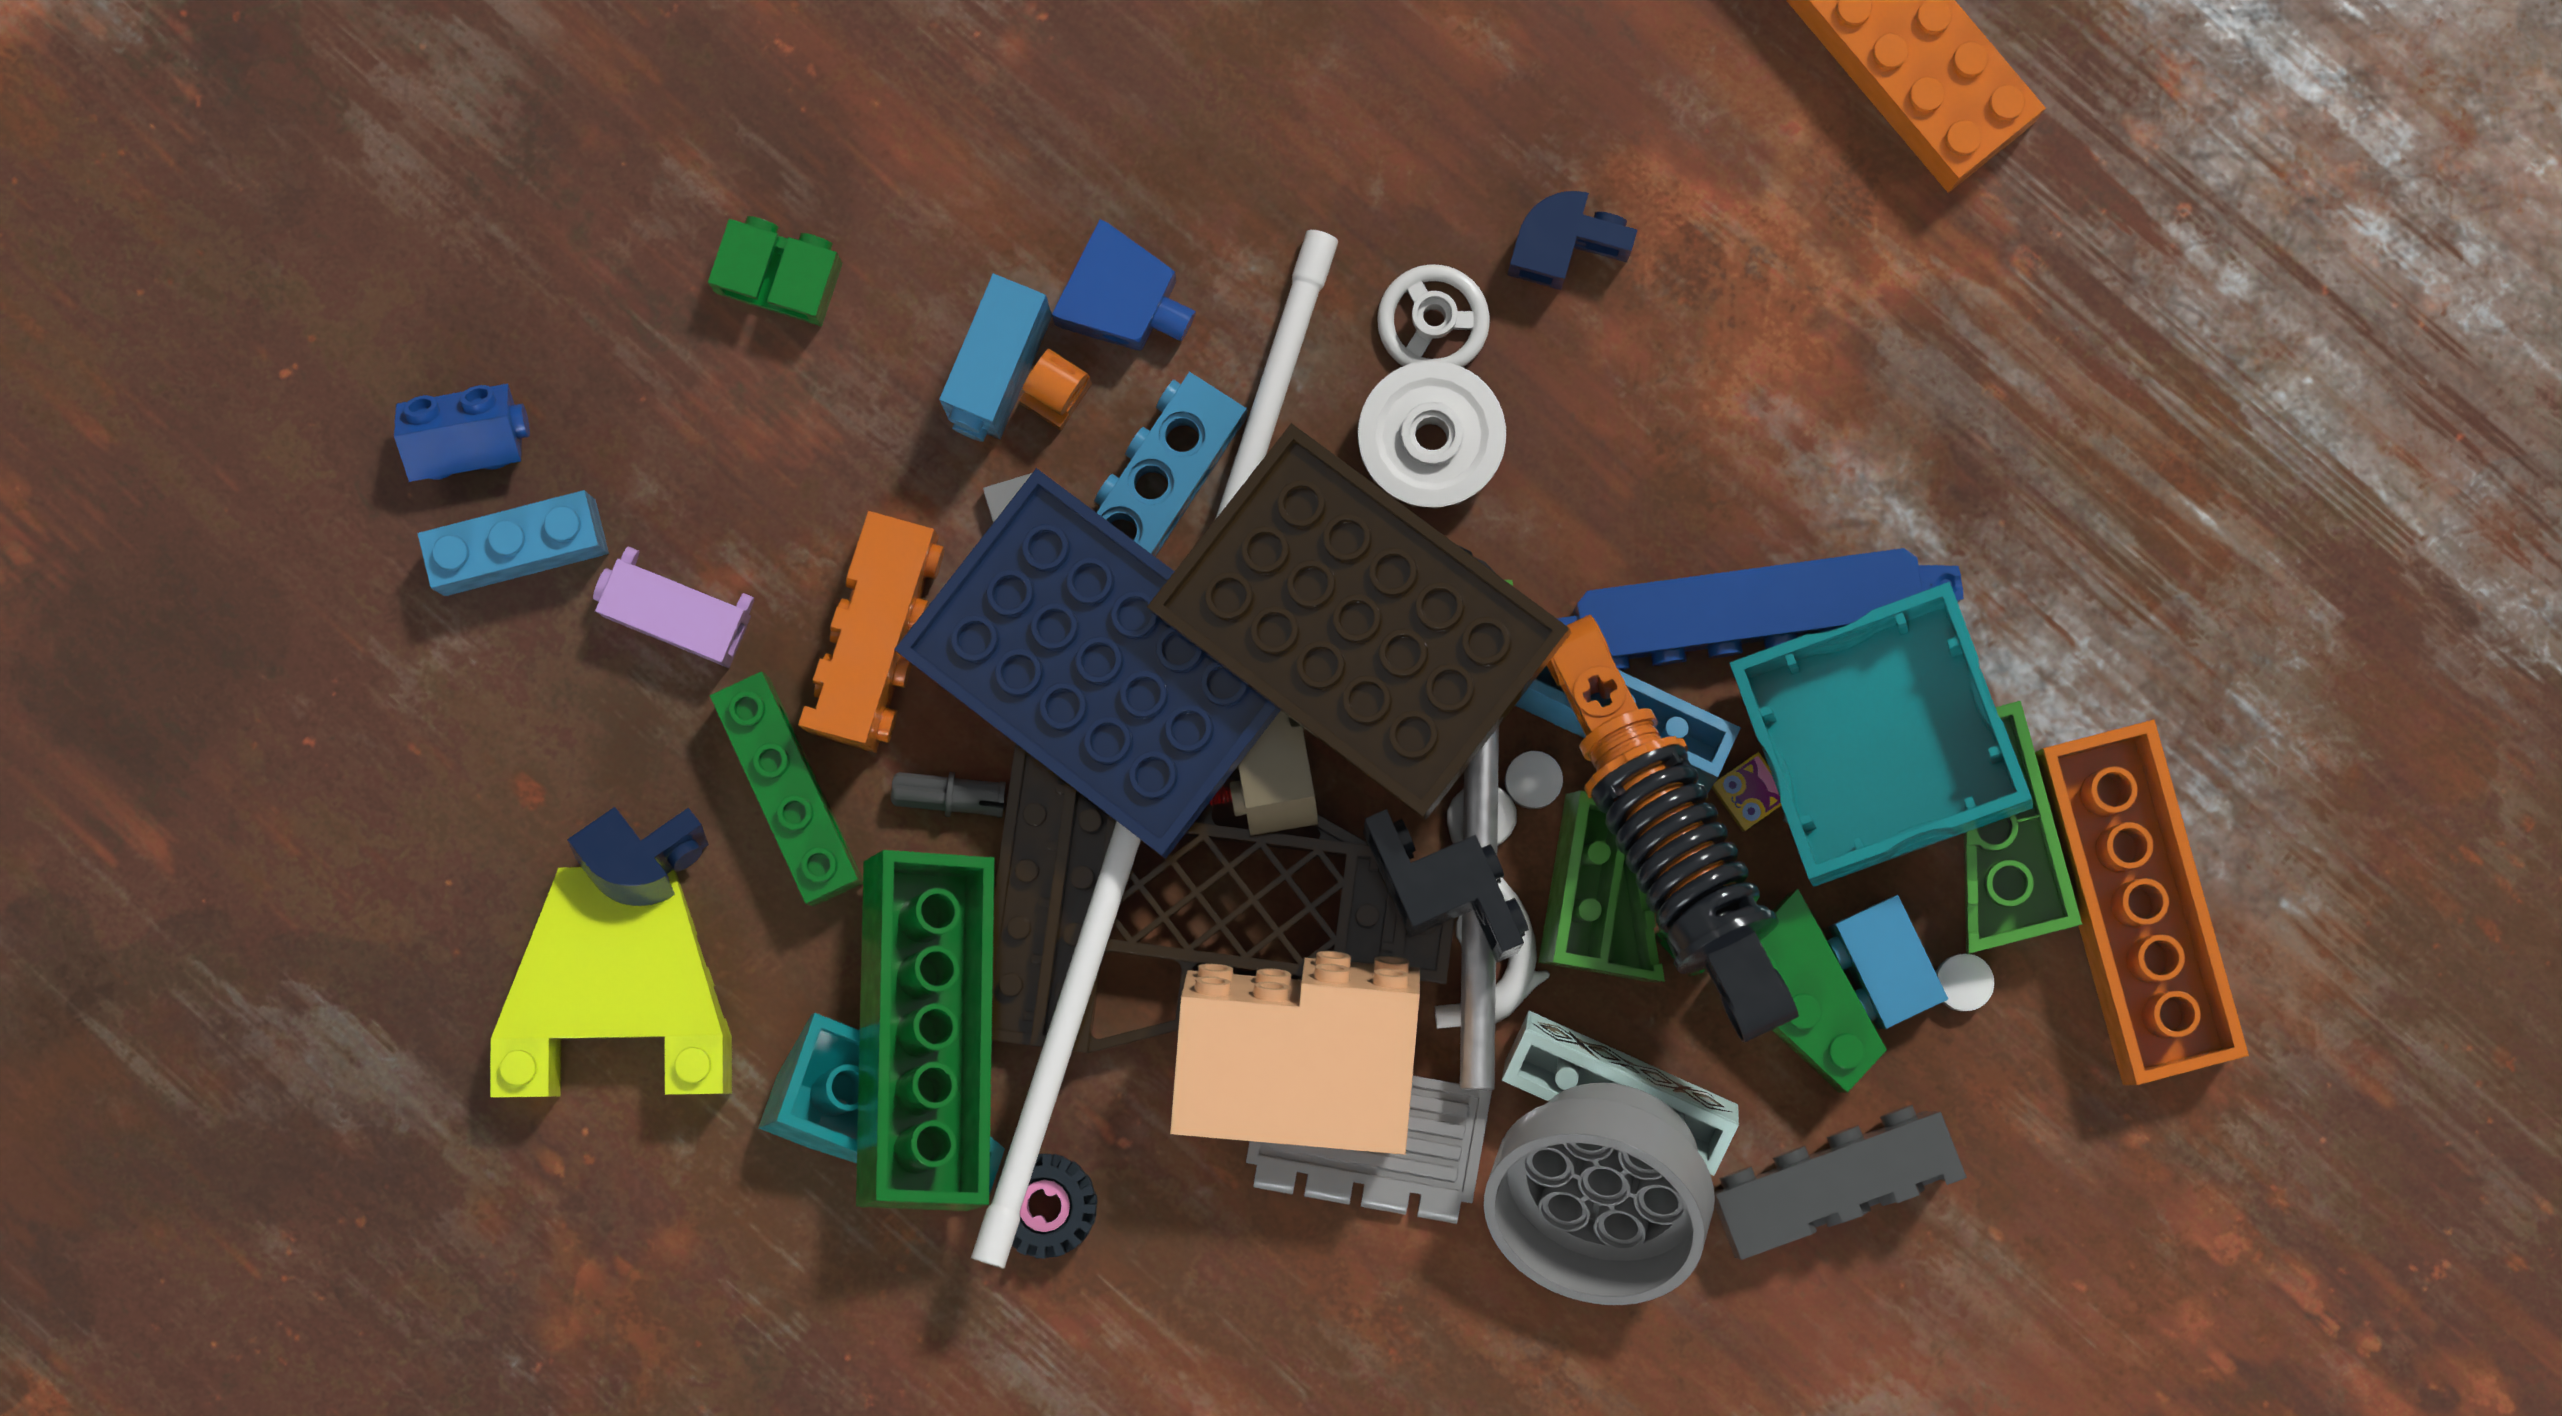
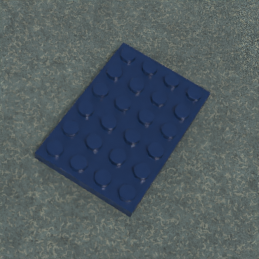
[894,468,1281,859]

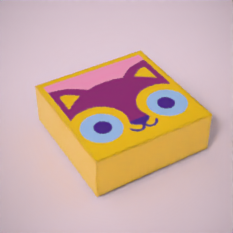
[1712,752,1781,832]

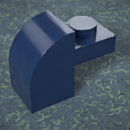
[1507,191,1637,290]
[567,807,709,906]

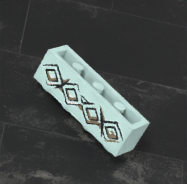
[1502,1011,1739,1176]

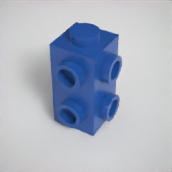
[394,383,530,482]

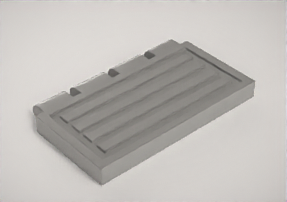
[1246,1076,1492,1224]

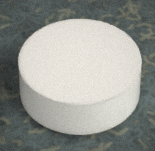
[1505,751,1563,809]
[1936,954,1994,1011]

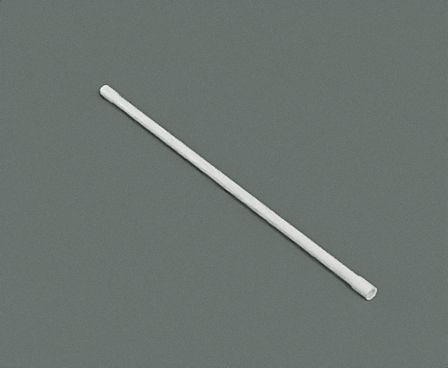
[971,230,1339,1269]

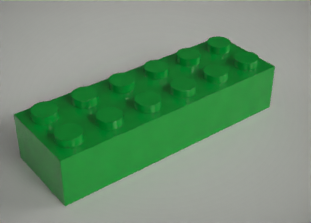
[856,850,994,1211]

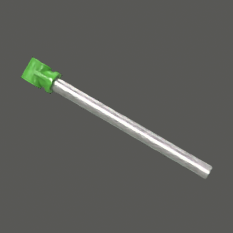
[1460,580,1513,1090]

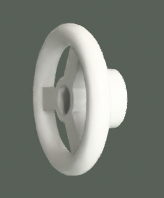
[1377,264,1490,367]

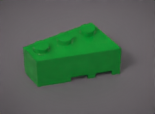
[1760,889,1887,1093]

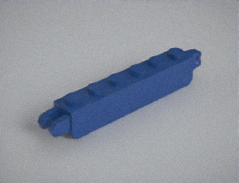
[1557,548,1964,671]

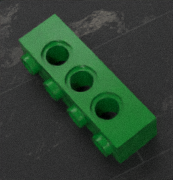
[709,671,863,907]

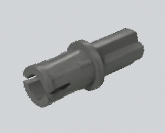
[891,772,1006,818]

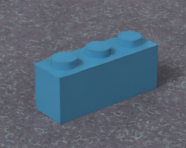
[417,490,609,596]

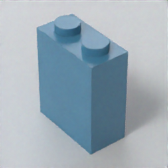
[939,273,1052,442]

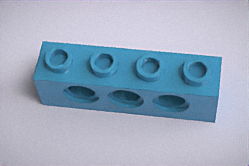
[1094,372,1247,557]

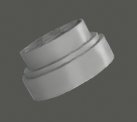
[1484,1083,1715,1305]

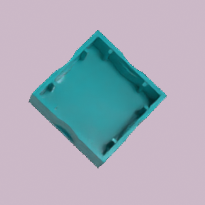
[1730,582,2033,887]

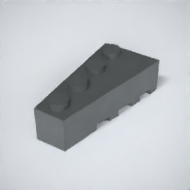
[1714,1105,1967,1260]

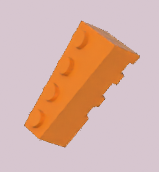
[798,511,945,753]

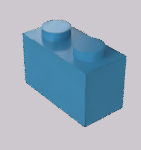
[1827,895,1948,1030]

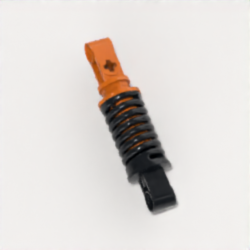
[1547,615,1799,1043]

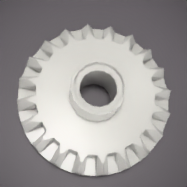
[1358,361,1506,509]

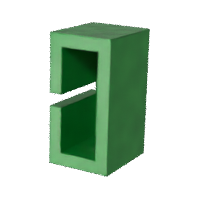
[708,216,843,327]

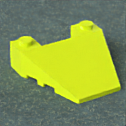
[490,867,732,1097]

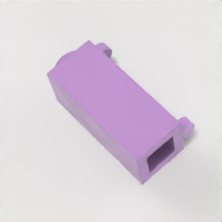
[593,546,754,668]

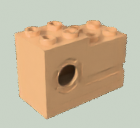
[1170,951,1420,1155]

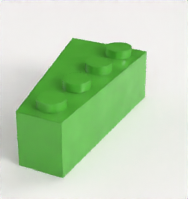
[1964,701,2082,954]

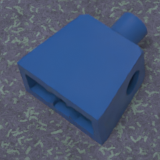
[1052,219,1196,351]

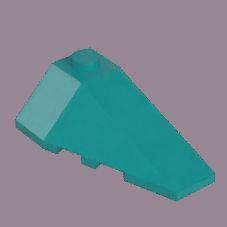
[758,1013,1005,1195]

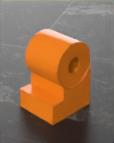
[1019,349,1092,431]

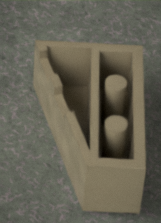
[1229,711,1319,836]

